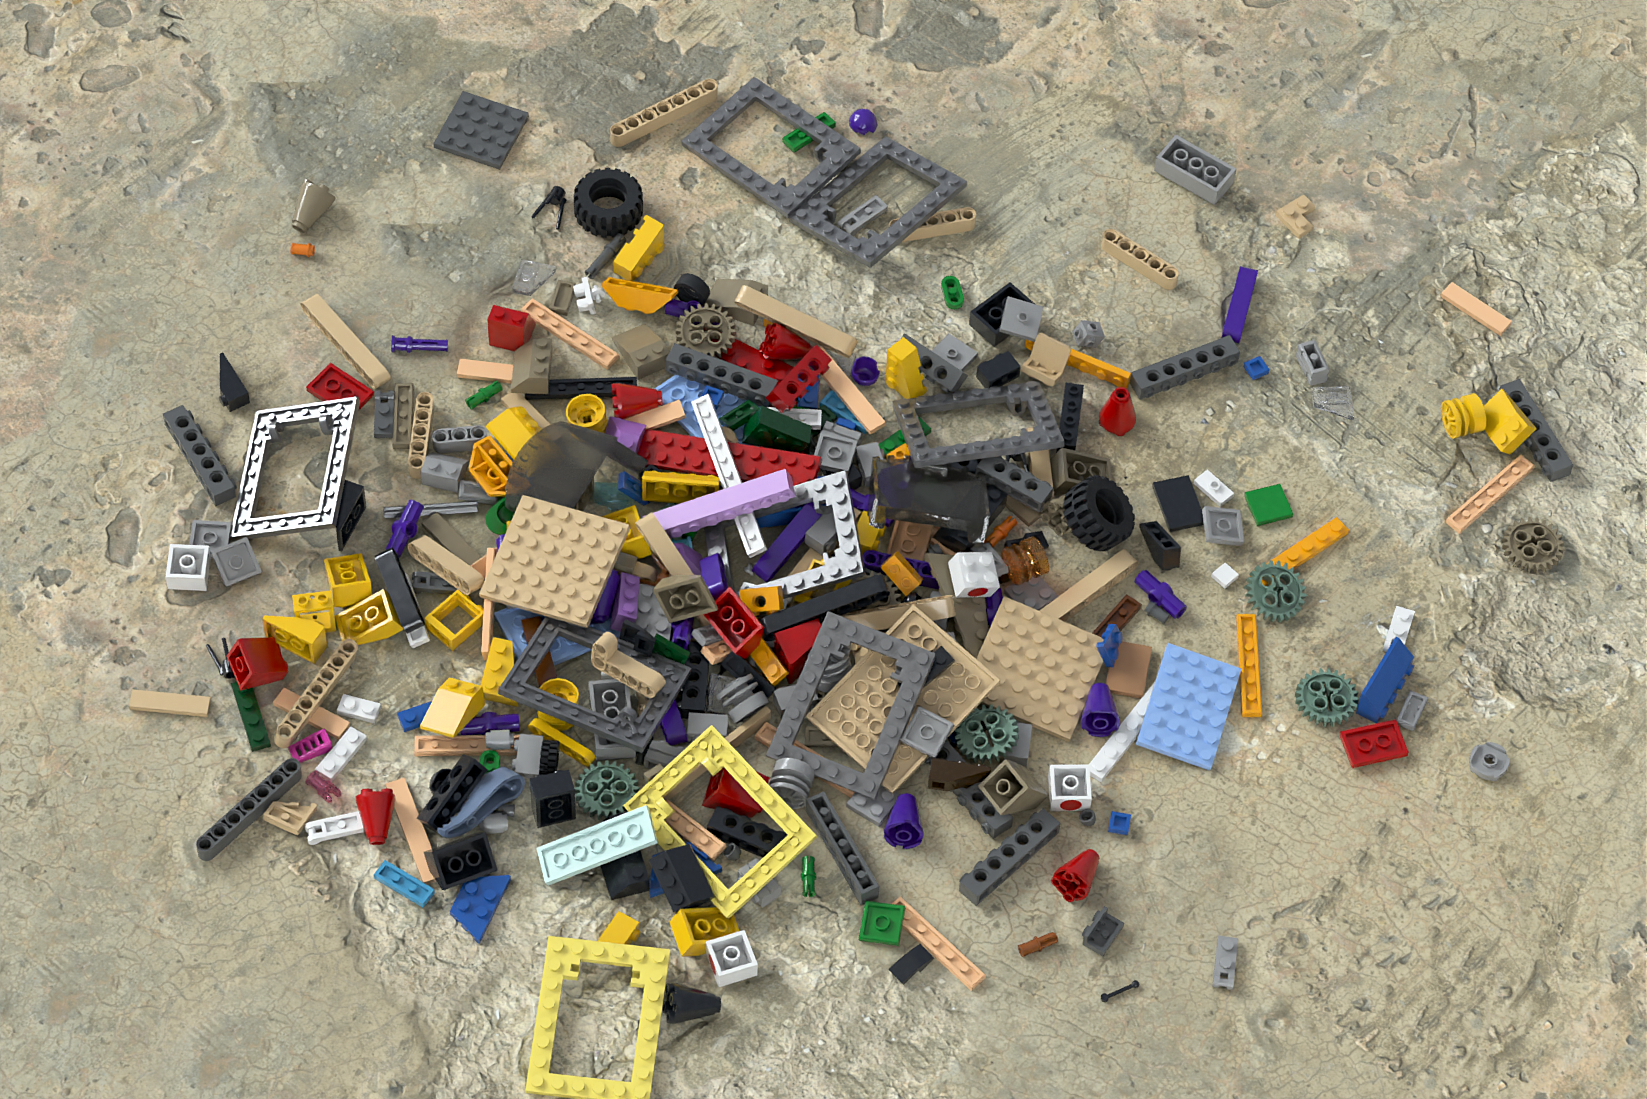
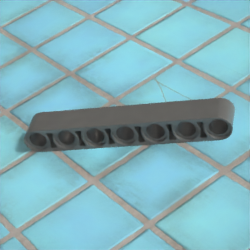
[196,758,302,861]

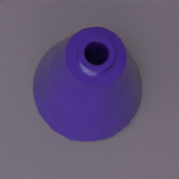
[591,570,620,624]
[1081,683,1120,737]
[884,793,924,849]

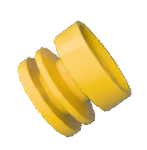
[1441,393,1486,439]
[566,394,608,444]
[537,678,579,731]

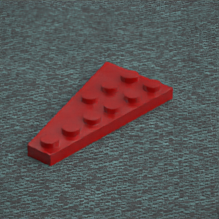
[711,332,820,408]

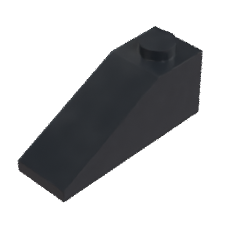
[219,353,250,412]
[1139,521,1181,571]

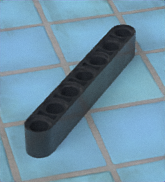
[759,575,890,642]

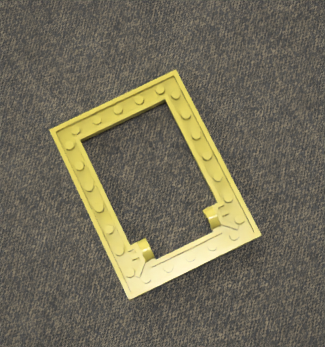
[623,725,817,919]
[525,936,670,1099]

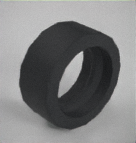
[674,273,710,307]

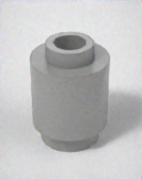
[486,730,514,750]
[479,813,508,835]

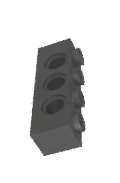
[901,333,968,393]
[975,456,1053,513]

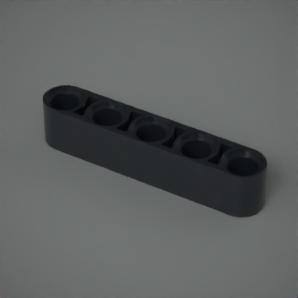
[375,547,425,634]

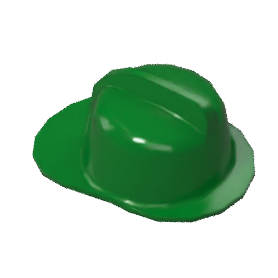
[485,496,521,535]

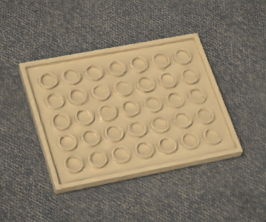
[806,604,1000,794]

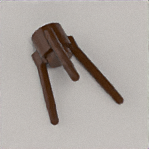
[640,553,671,587]

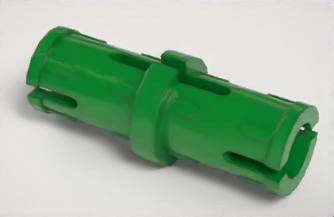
[465,380,503,410]
[801,856,817,897]

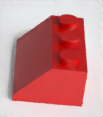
[703,587,764,659]

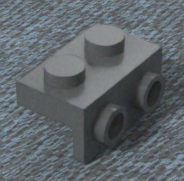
[1082,906,1124,956]

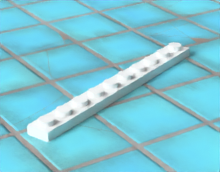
[691,394,767,558]

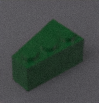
[742,406,812,453]

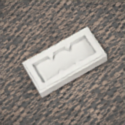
[1193,470,1234,507]

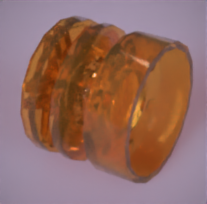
[1001,536,1049,586]

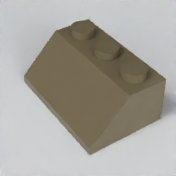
[511,338,552,394]

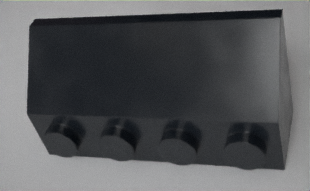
[932,485,1008,553]
[600,812,650,900]

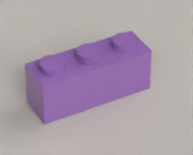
[610,572,640,632]

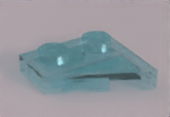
[594,482,632,512]

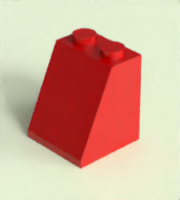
[487,305,536,352]
[774,619,822,684]
[227,637,289,690]
[702,767,770,818]

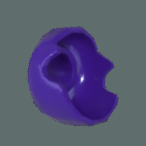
[849,109,878,135]
[851,356,880,386]

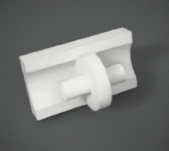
[573,277,605,315]

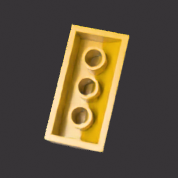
[486,406,565,478]
[642,471,720,503]

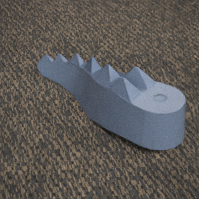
[437,767,525,838]

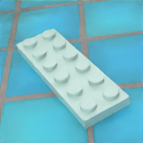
[537,805,658,886]

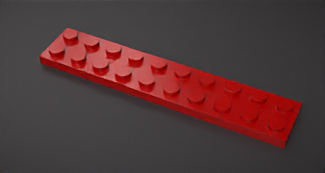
[633,429,822,486]

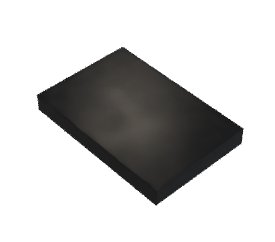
[1152,475,1204,532]

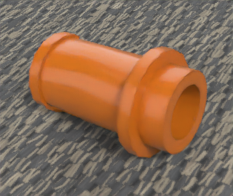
[291,243,315,258]

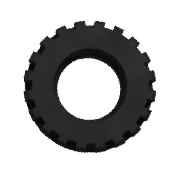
[574,168,643,238]
[1063,475,1135,552]

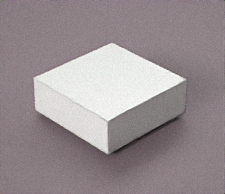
[1211,563,1239,589]

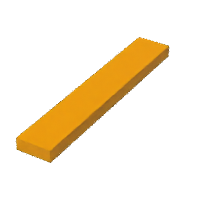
[1236,614,1262,717]

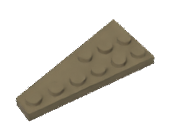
[924,553,989,659]

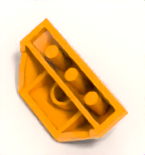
[602,277,678,314]
[469,435,532,497]

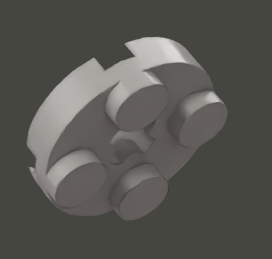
[1469,742,1510,781]

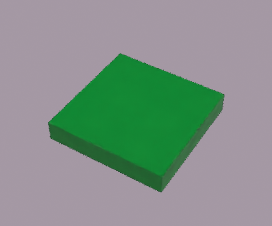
[1244,484,1293,526]
[859,901,906,946]

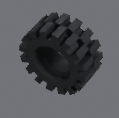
[539,739,560,775]

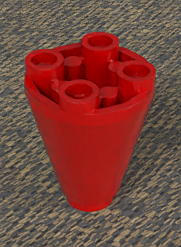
[759,323,814,360]
[611,383,663,419]
[1099,387,1136,436]
[356,788,396,845]
[1051,849,1100,902]

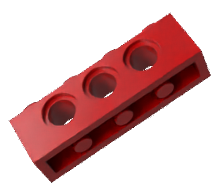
[766,345,832,413]

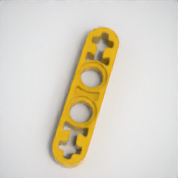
[528,718,596,767]

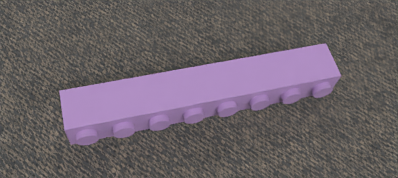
[642,469,796,538]

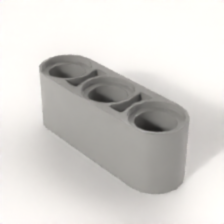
[432,425,487,454]

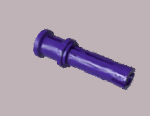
[391,335,448,353]

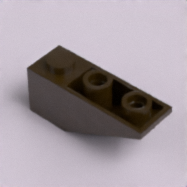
[928,758,991,791]

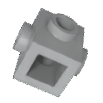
[1072,320,1105,348]

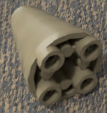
[292,179,336,233]
[1041,494,1071,536]

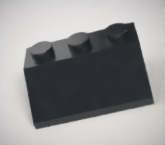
[424,832,498,890]
[649,844,716,914]

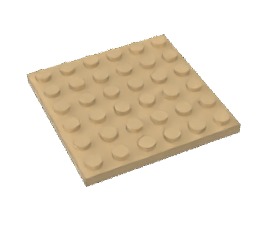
[479,495,630,628]
[977,596,1104,742]

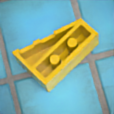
[613,215,665,281]
[885,337,927,399]
[480,637,519,707]

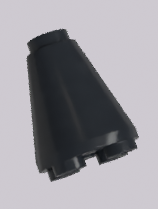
[662,983,721,1024]

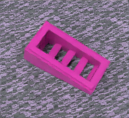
[288,728,332,763]

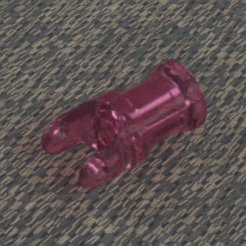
[305,770,341,803]

